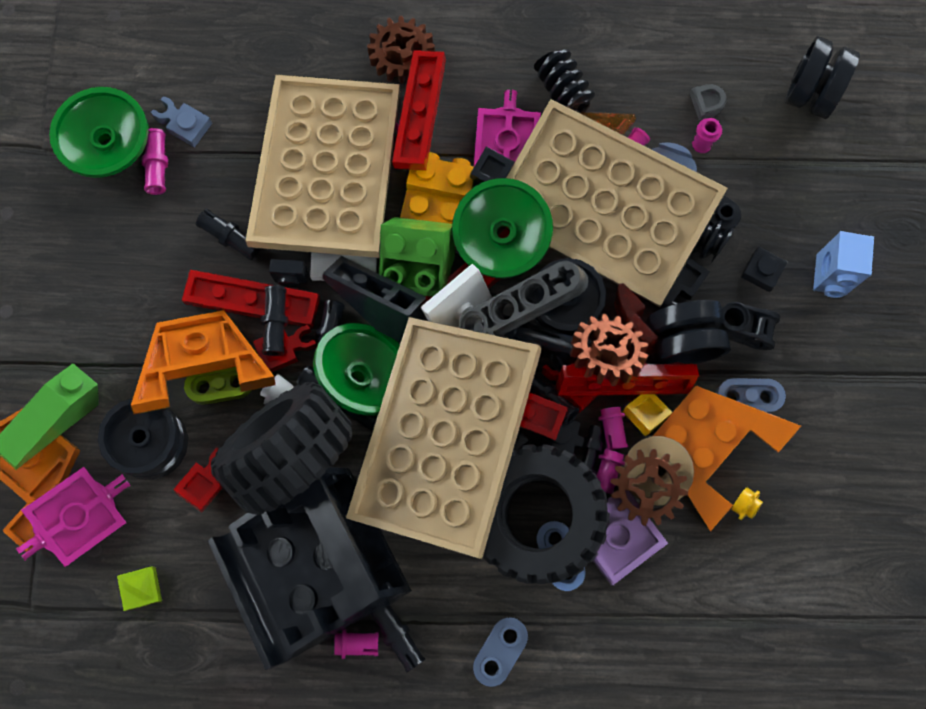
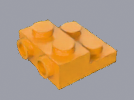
[400,152,475,224]

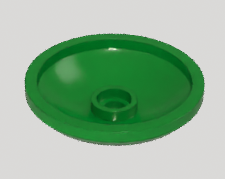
[49,87,149,178]
[452,178,553,279]
[313,323,400,416]

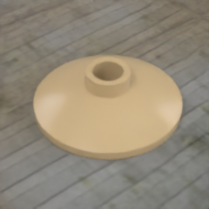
[624,436,694,505]

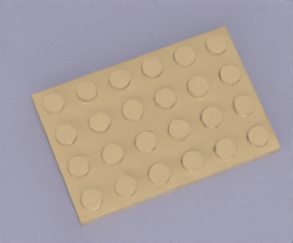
[246,75,400,258]
[506,99,727,307]
[346,317,542,559]

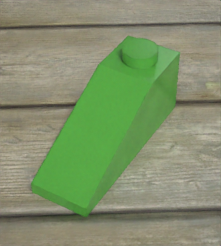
[0,363,99,470]

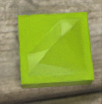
[117,566,162,611]

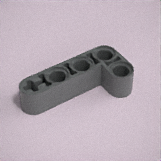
[459,261,588,338]

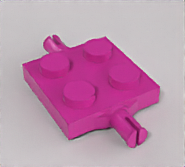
[474,89,541,166]
[16,467,131,567]

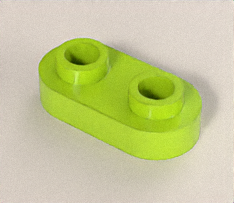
[184,367,252,405]

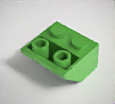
[379,217,455,296]

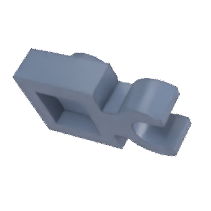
[151,97,212,148]

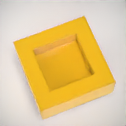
[622,394,673,437]

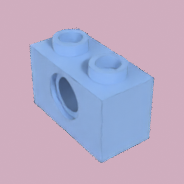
[813,231,874,298]

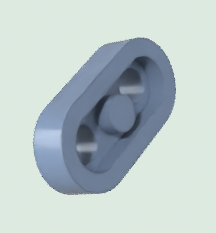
[715,378,786,414]
[473,618,528,687]

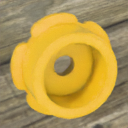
[731,487,763,520]

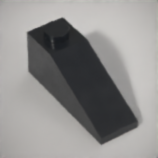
[322,256,426,343]

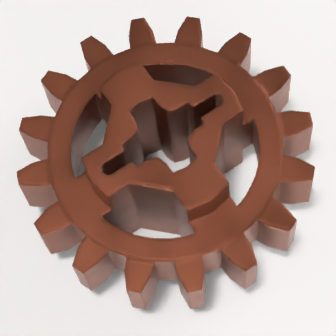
[367,16,435,84]
[570,314,648,386]
[610,449,688,526]

